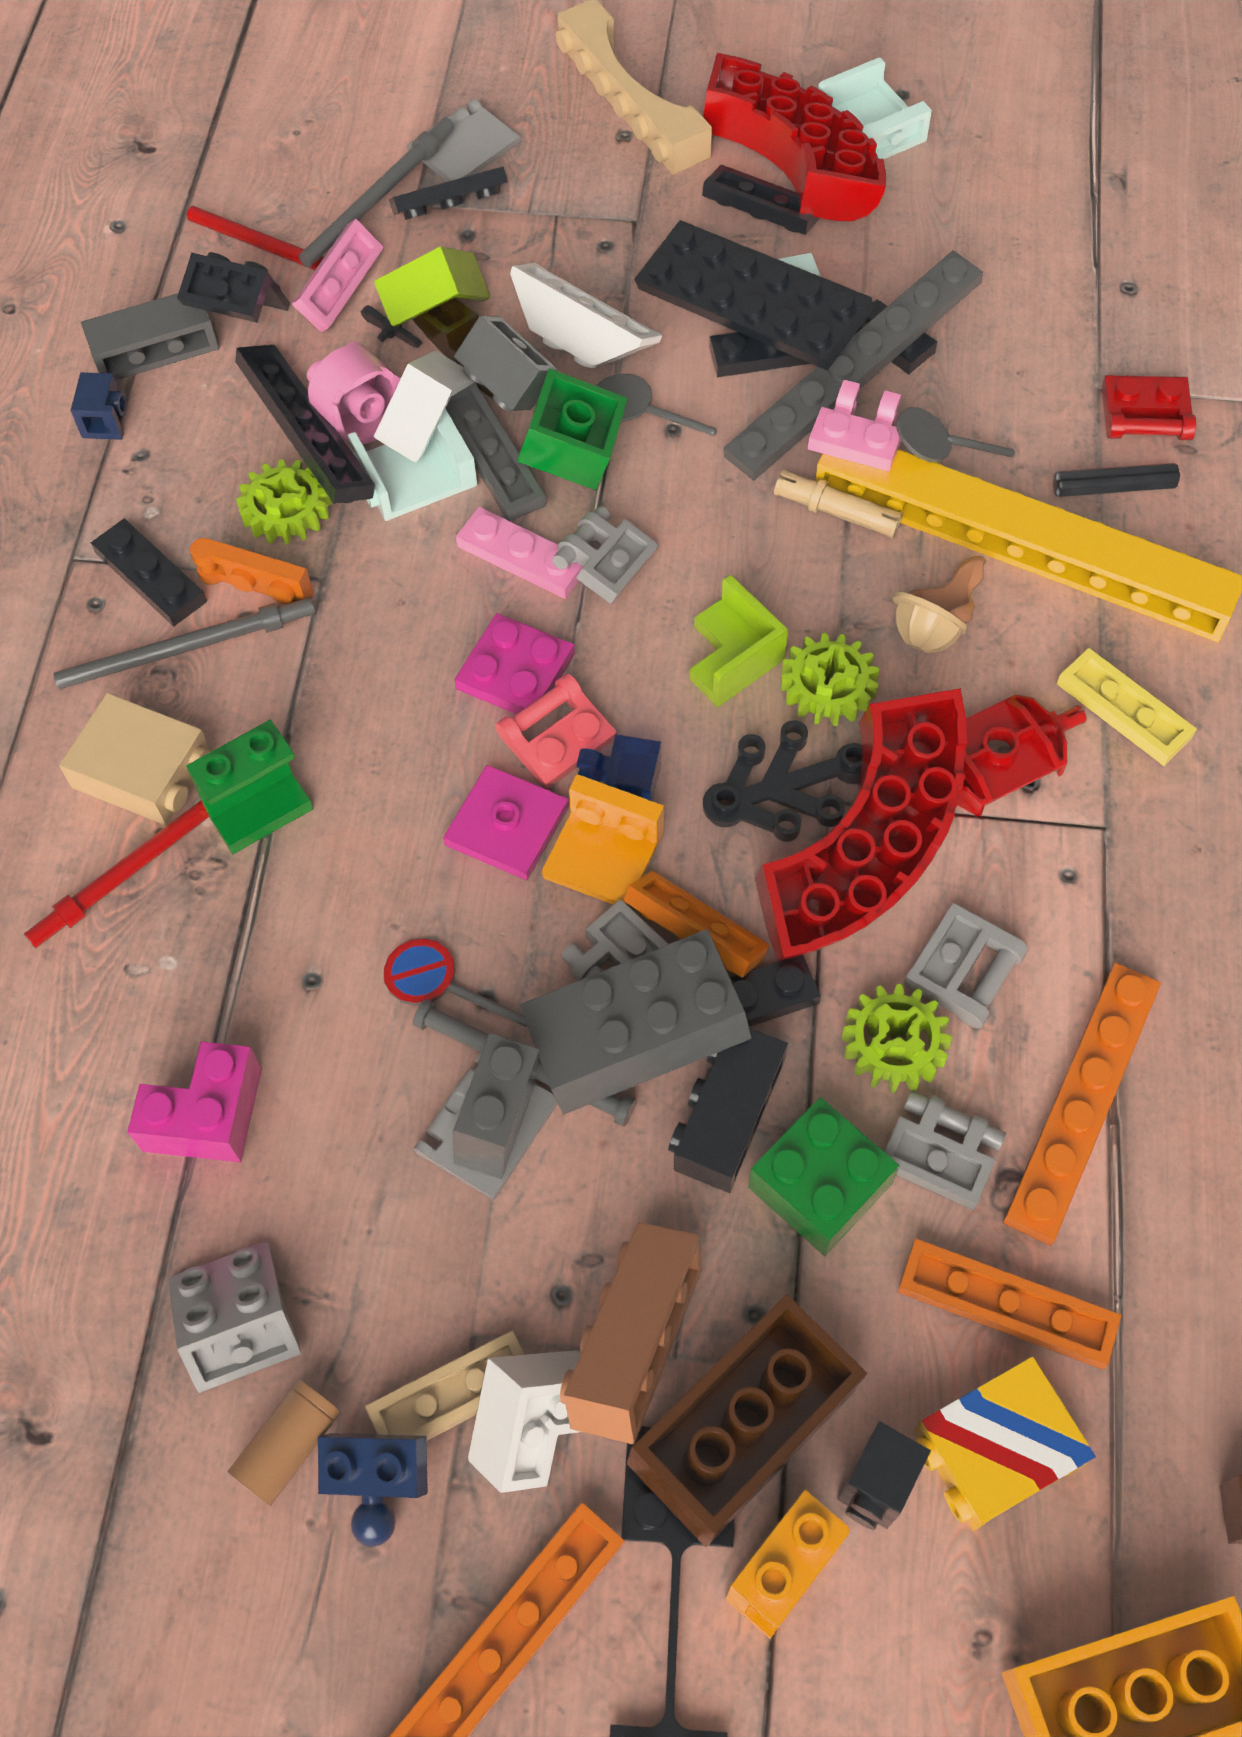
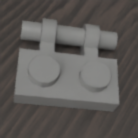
[552,506,659,604]
[561,899,669,981]
[884,1091,1006,1210]

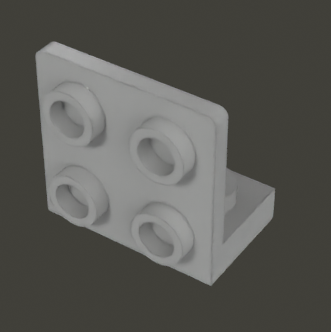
[168,1242,302,1393]

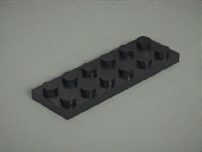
[634,220,874,371]

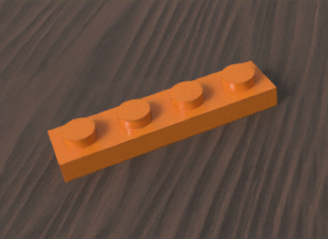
[897,1238,1122,1370]

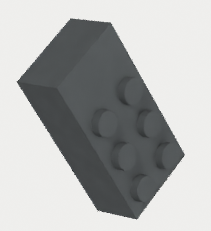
[519,929,752,1115]

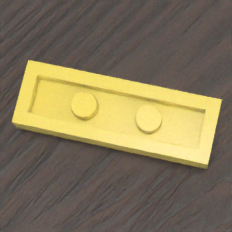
[1057,648,1197,766]

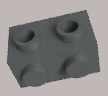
[454,316,558,412]

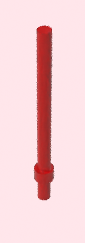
[24,800,209,948]

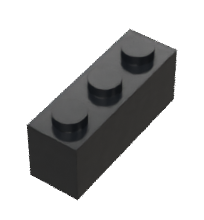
[668,1028,788,1193]

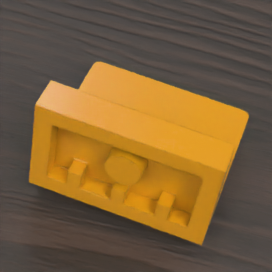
[542,774,664,907]

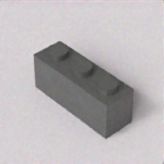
[81,293,219,379]

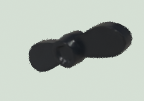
[361,305,422,348]

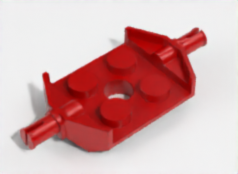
[957,694,1087,817]

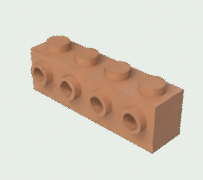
[560,1222,702,1445]

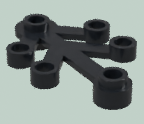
[703,720,863,842]

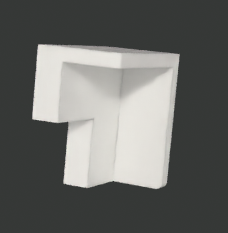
[374,350,474,462]
[468,1350,580,1493]

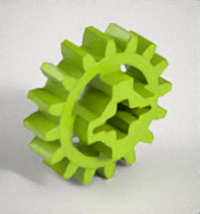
[236,459,332,545]
[780,632,879,726]
[841,984,952,1093]

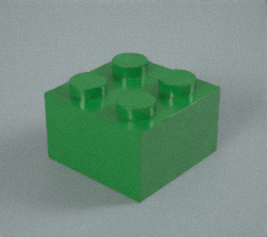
[517,368,628,491]
[748,1097,900,1257]

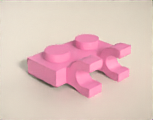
[808,380,901,472]

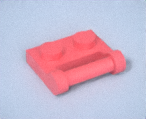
[495,673,617,790]

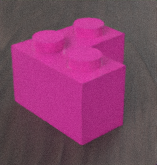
[127,1041,262,1163]

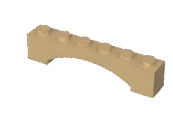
[556,0,712,175]

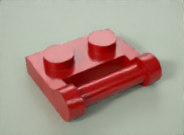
[1102,375,1196,440]

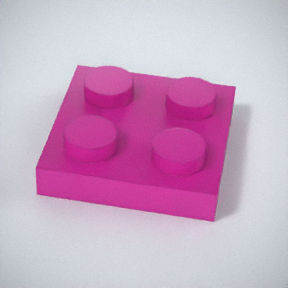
[454,613,575,714]

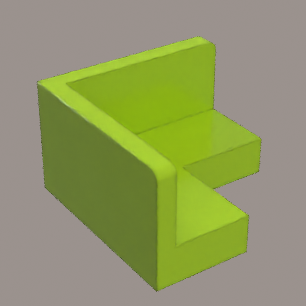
[374,246,490,326]
[689,575,788,708]

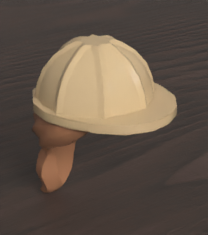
[893,556,986,653]

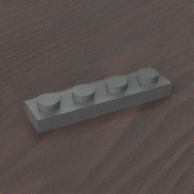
[445,382,546,521]

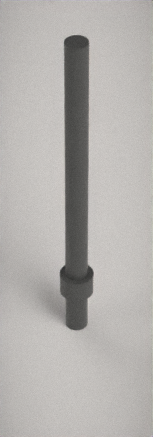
[299,117,455,267]
[53,597,316,690]

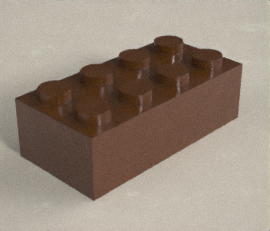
[627,1294,868,1547]

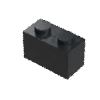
[838,1421,931,1530]

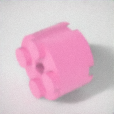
[307,342,400,444]

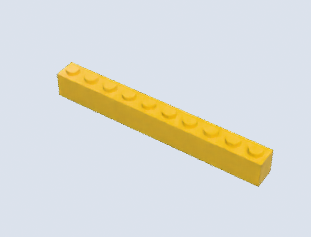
[815,448,1242,643]

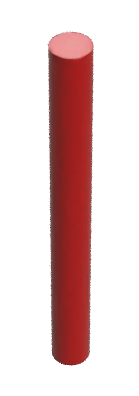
[187,206,324,270]

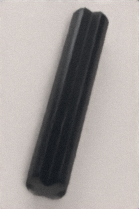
[1053,463,1180,497]

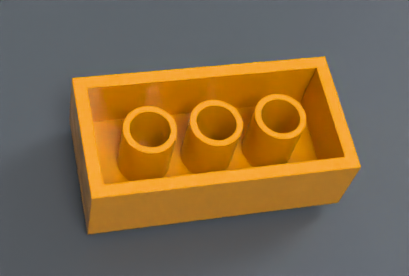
[1001,1596,1242,1737]

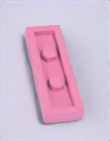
[292,219,384,333]
[456,507,583,599]

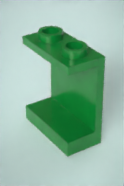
[186,719,313,855]

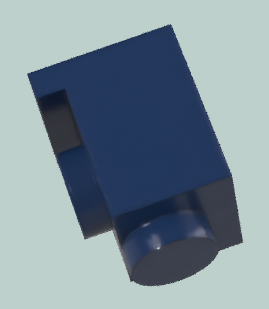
[70,372,126,440]

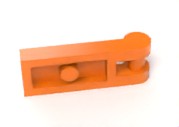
[189,538,314,604]

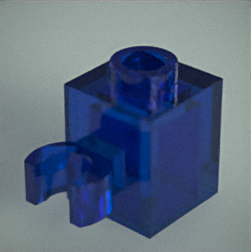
[576,734,661,801]

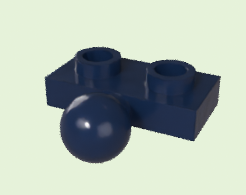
[318,1433,428,1547]

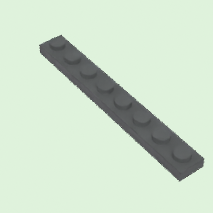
[724,250,983,481]

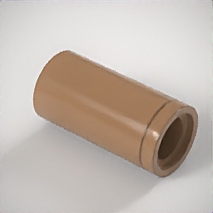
[227,1379,341,1506]

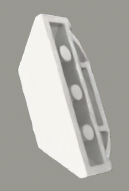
[510,263,662,368]

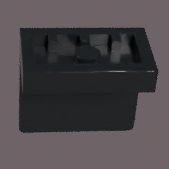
[177,252,290,323]

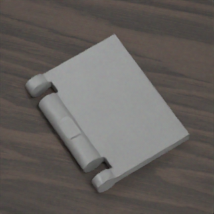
[407,99,521,182]
[413,1052,558,1201]

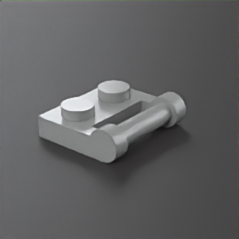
[904,903,1028,1029]

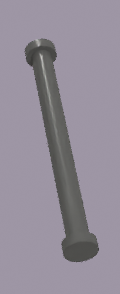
[413,999,637,1127]

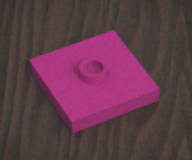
[443,765,569,881]

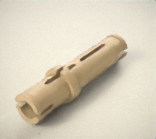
[774,469,903,539]

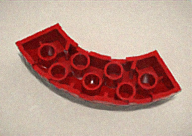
[703,52,886,221]
[755,688,968,960]

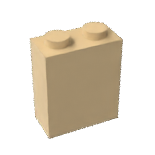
[59,693,211,826]

